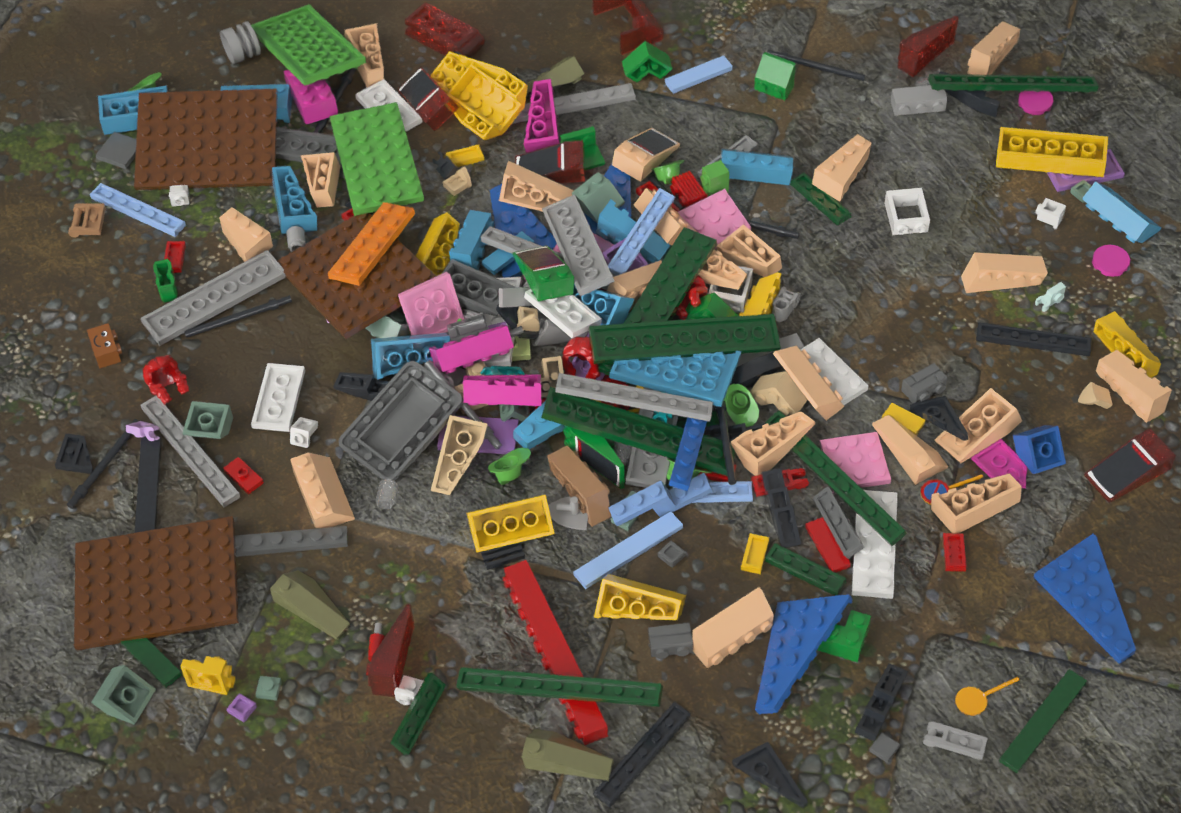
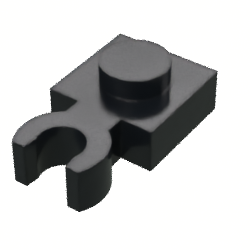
[432,152,459,180]

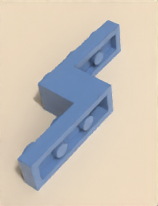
[608,473,713,526]

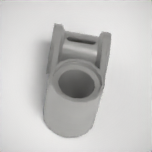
[772,286,801,322]

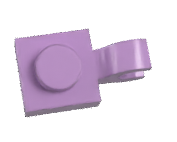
[126,421,159,441]

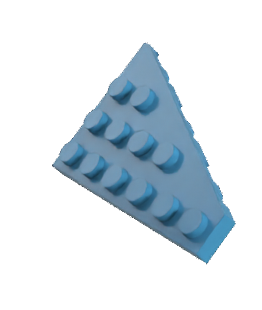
[609,351,741,407]

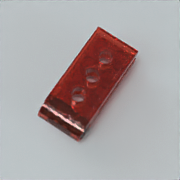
[405,2,485,58]

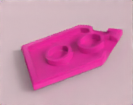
[971,439,1027,489]

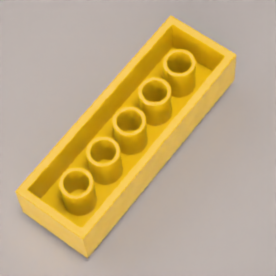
[996,127,1108,177]

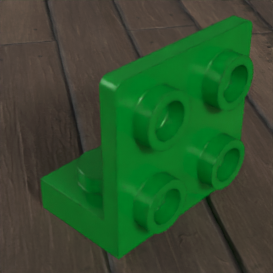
[560,126,605,174]

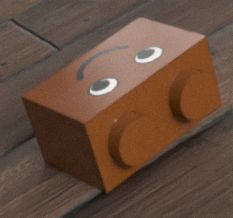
[87,323,122,369]

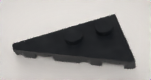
[910,396,968,441]
[732,742,808,808]

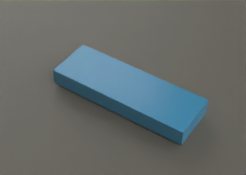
[482,231,534,275]

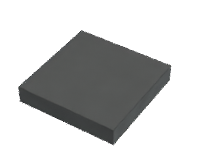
[96,132,136,169]

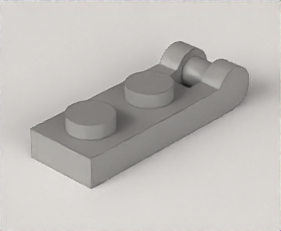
[923,722,988,760]

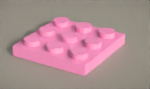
[678,189,751,249]
[398,272,464,335]
[820,432,891,492]

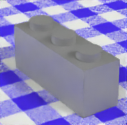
[891,85,947,116]

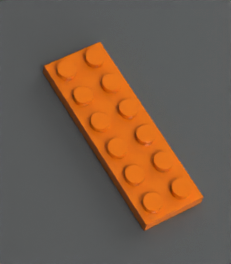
[327,202,415,286]

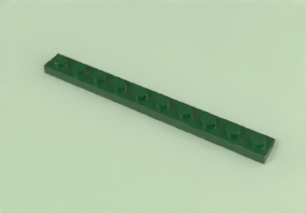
[928,74,1099,93]
[765,410,907,547]
[456,667,663,707]

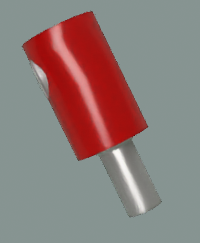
[368,623,385,663]

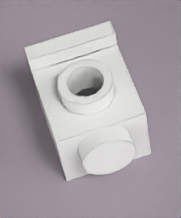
[1035,198,1066,229]

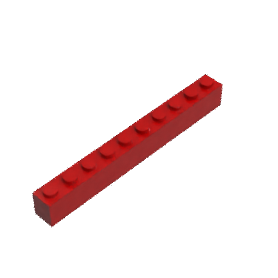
[502,560,608,746]

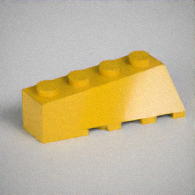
[416,212,460,276]
[739,272,781,316]
[1093,311,1161,378]
[594,574,686,620]

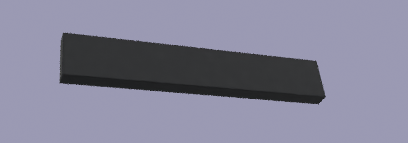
[976,322,1092,356]
[135,436,162,533]
[593,702,691,808]

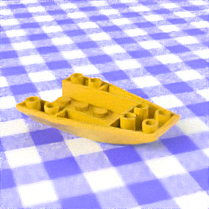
[429,52,528,140]

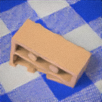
[301,152,340,208]
[219,208,273,262]
[716,224,782,277]

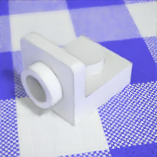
[169,185,190,207]
[290,417,318,448]
[394,675,424,705]

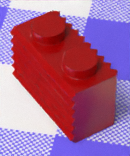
[670,171,707,208]

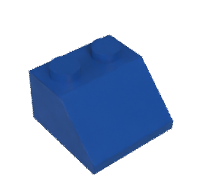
[1013,425,1066,474]

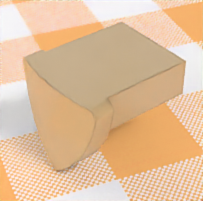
[443,167,472,196]
[517,306,540,331]
[1078,382,1113,409]

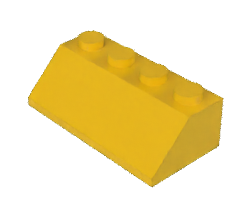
[466,495,555,552]

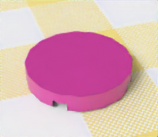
[1018,91,1053,115]
[1092,245,1130,277]

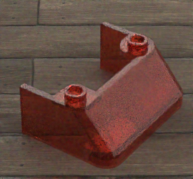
[592,0,664,55]

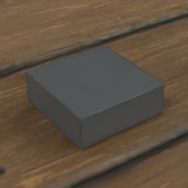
[658,541,686,568]
[869,733,900,763]

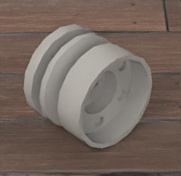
[220,21,261,64]

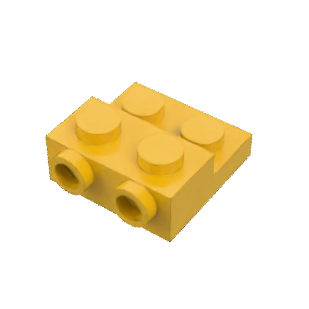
[180,656,235,695]

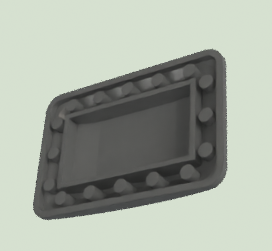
[339,361,463,482]

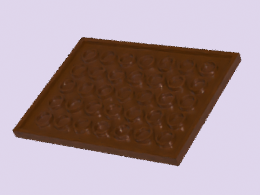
[134,89,278,190]
[277,213,436,339]
[74,516,239,651]

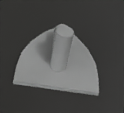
[548,496,588,530]

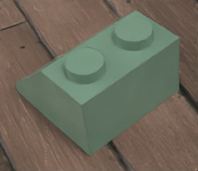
[572,172,625,223]
[365,310,411,338]
[183,401,233,439]
[91,665,156,724]

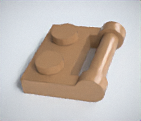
[68,203,106,237]

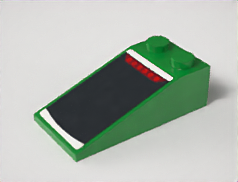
[513,246,574,301]
[563,425,625,489]

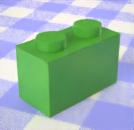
[700,160,729,197]

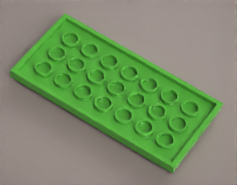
[251,5,366,86]
[330,102,424,216]

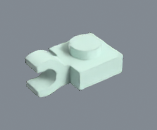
[1035,282,1066,312]

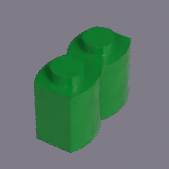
[153,259,178,303]

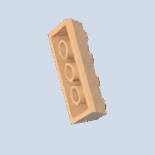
[773,346,845,421]
[290,453,355,529]
[693,587,774,668]

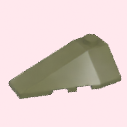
[526,56,584,92]
[270,570,350,640]
[522,729,613,781]

